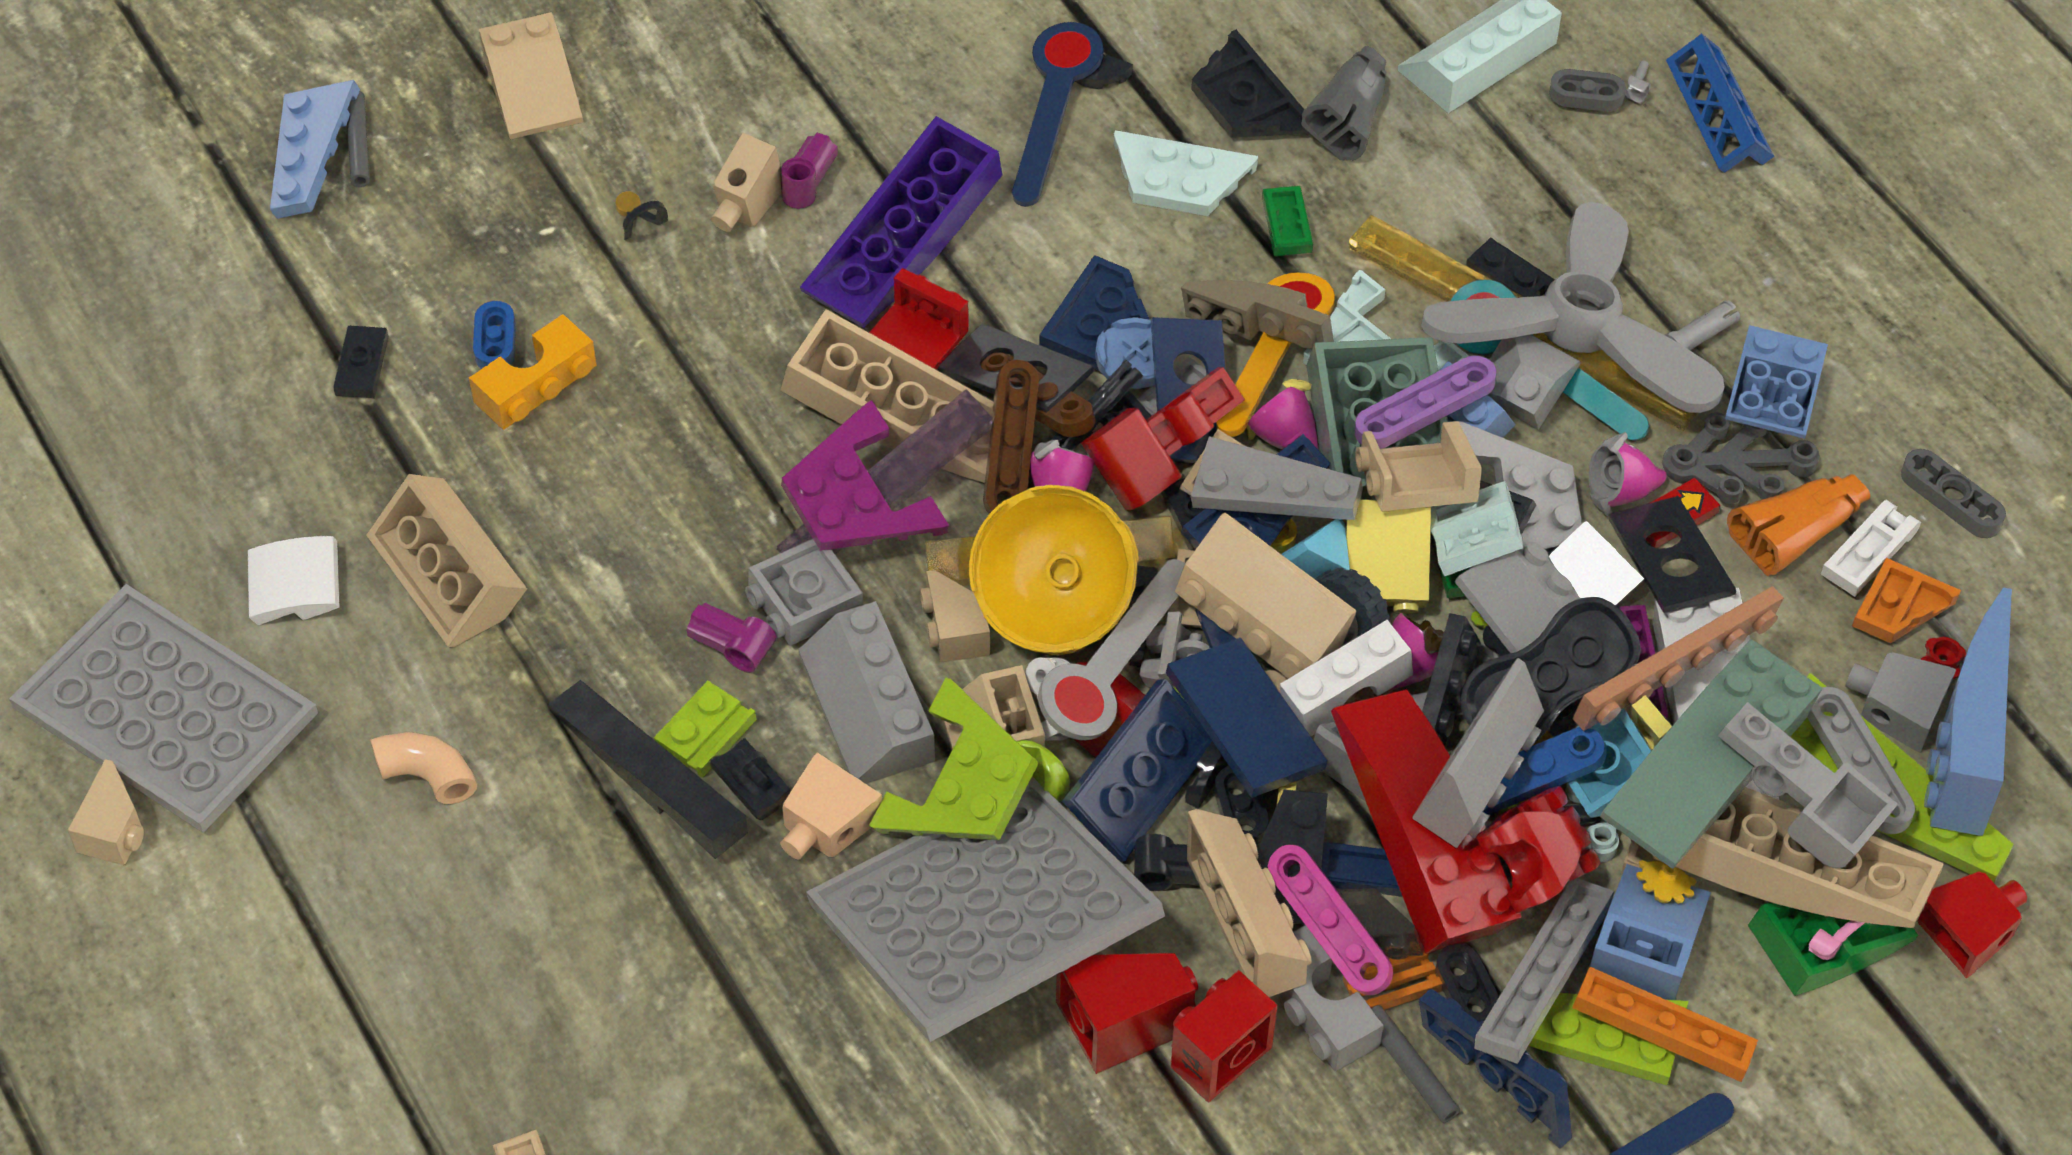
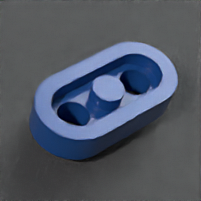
[473,301,516,369]

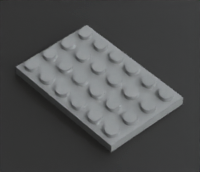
[9,584,318,833]

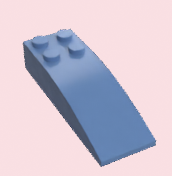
[1924,588,2012,836]

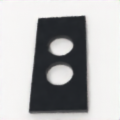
[937,323,1094,413]
[1608,496,1736,613]

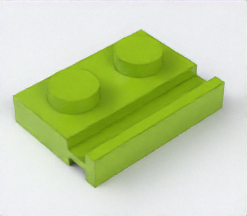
[654,680,756,778]

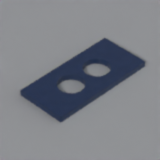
[1151,317,1225,463]

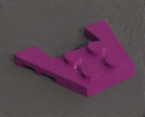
[781,400,949,551]

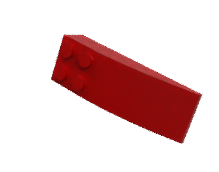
[1330,689,1522,954]

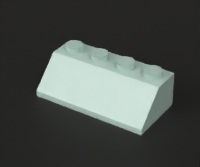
[1398,0,1562,113]

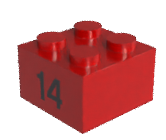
[1171,970,1278,1103]

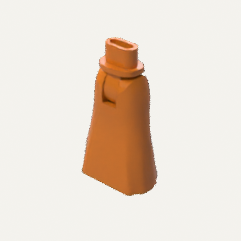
[1727,474,1870,576]

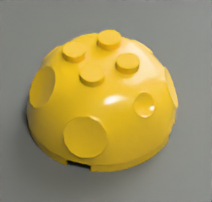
[969,485,1139,655]

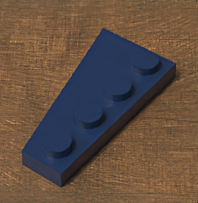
[1419,988,1572,1149]

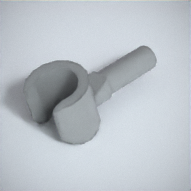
[1625,61,1651,104]

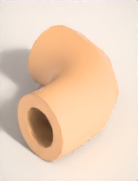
[370,732,477,804]

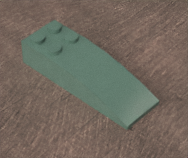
[1600,639,1823,869]

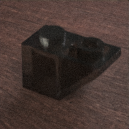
[1336,888,1424,960]

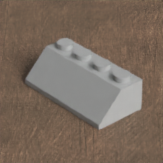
[1455,542,1581,653]
[798,601,935,784]
[1412,658,1544,848]

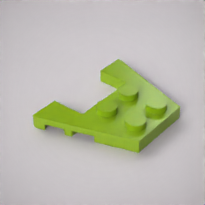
[869,677,1039,840]

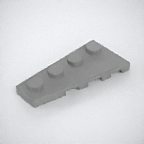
[1191,436,1363,520]

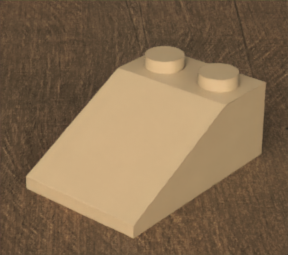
[479,12,583,139]

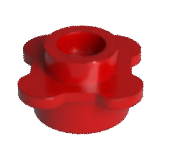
[1921,637,1967,680]

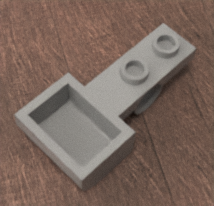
[1718,702,1898,868]

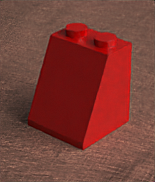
[1056,953,1199,1074]

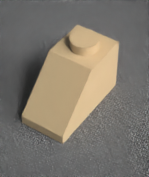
[68,759,144,866]

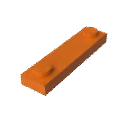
[1572,967,1758,1082]

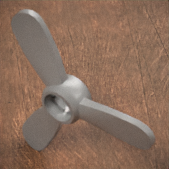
[1421,202,1725,413]

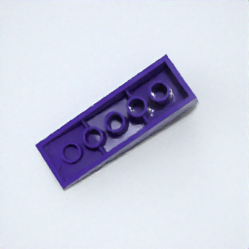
[800,116,1003,328]

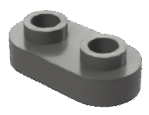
[1549,69,1626,111]

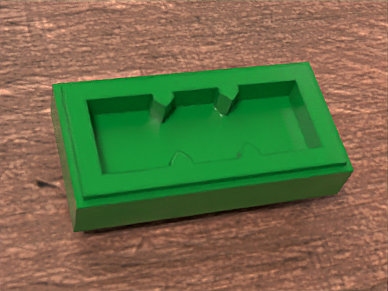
[1262,186,1313,256]

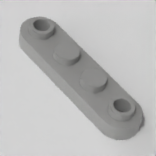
[1807,687,1915,834]

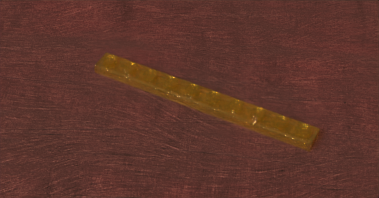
[1349,215,1698,432]

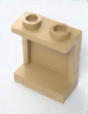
[1355,421,1482,511]

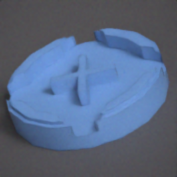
[1095,317,1155,389]

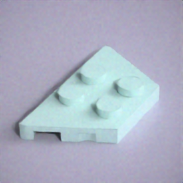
[1114,130,1258,216]

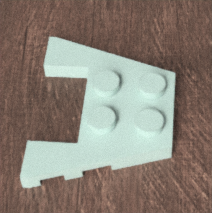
[1303,270,1469,370]

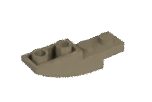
[1181,280,1334,350]

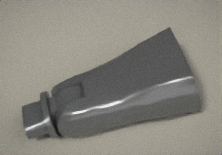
[1301,46,1386,161]

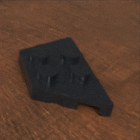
[1191,29,1310,138]

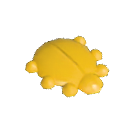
[1636,860,1697,903]

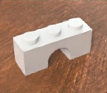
[1280,620,1413,736]

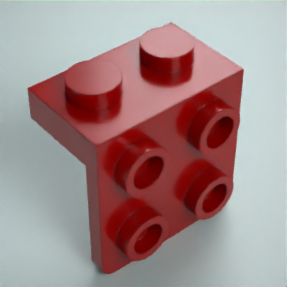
[869,268,969,370]

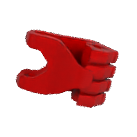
[1476,786,1601,914]

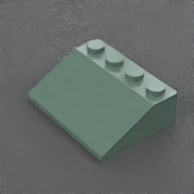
[1306,337,1448,500]

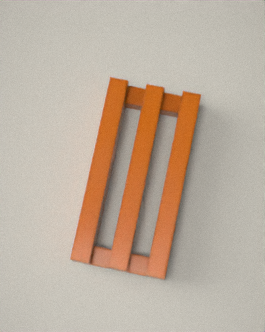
[1343,948,1442,1010]

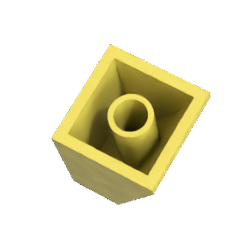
[1342,500,1431,614]

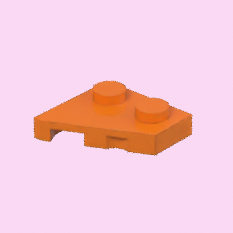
[1852,558,1961,643]

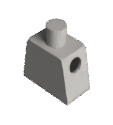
[1845,652,1956,752]

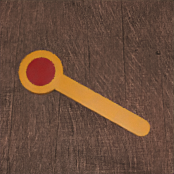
[1216,272,1335,437]

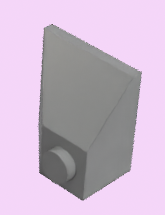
[1475,334,1581,430]

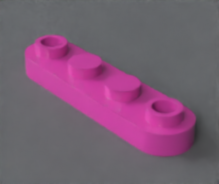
[1268,845,1393,995]

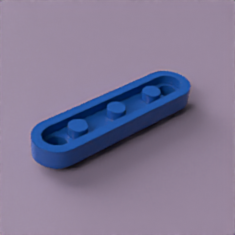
[1482,727,1607,815]

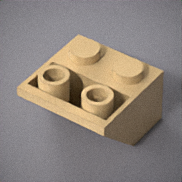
[943,665,1045,750]

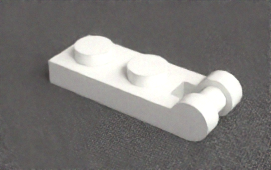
[1821,500,1921,597]

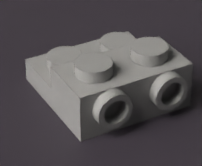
[745,539,863,646]

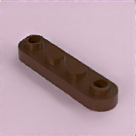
[981,353,1096,437]
[983,360,1039,514]

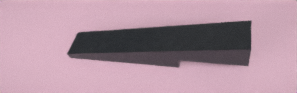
[548,680,748,859]

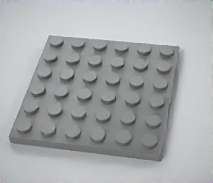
[806,776,1165,1042]

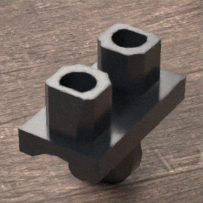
[710,738,791,820]

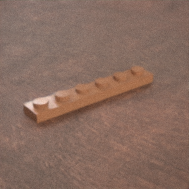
[1573,586,1784,731]

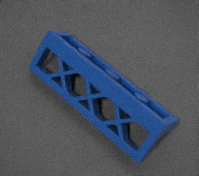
[1666,33,1774,173]

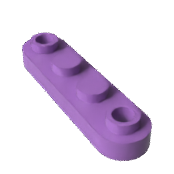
[1355,356,1496,449]

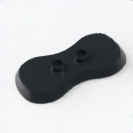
[1460,596,1641,750]

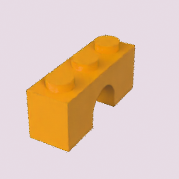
[469,314,597,430]

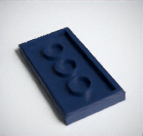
[1166,637,1328,798]
[1062,679,1212,862]

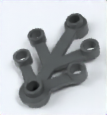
[1662,412,1820,504]

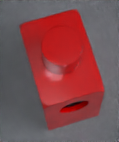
[1917,871,2027,978]

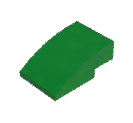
[1748,902,1919,996]

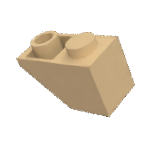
[920,570,990,662]

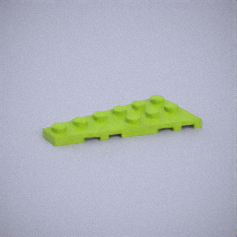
[1790,673,2014,883]

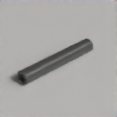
[347,91,370,187]
[1371,1005,1460,1123]

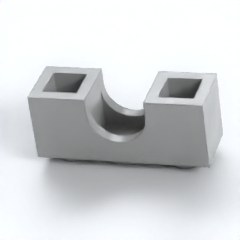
[1279,925,1384,1072]

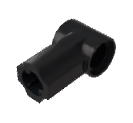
[1134,834,1199,891]

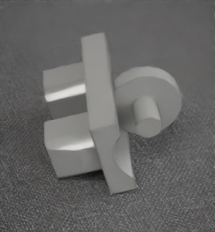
[1140,611,1210,688]

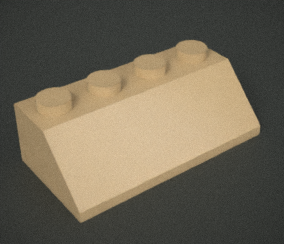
[366,474,527,647]
[1175,513,1356,679]
[1187,809,1312,997]

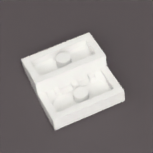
[248,536,339,625]

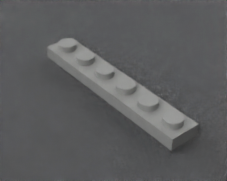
[1474,878,1614,1064]

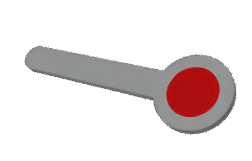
[1038,559,1185,740]

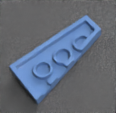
[270,80,360,219]

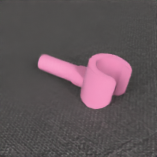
[1809,920,1864,960]

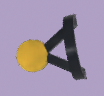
[615,191,668,240]

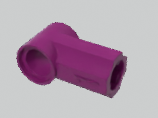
[781,132,838,209]
[686,603,777,673]

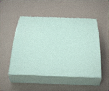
[1430,481,1523,576]

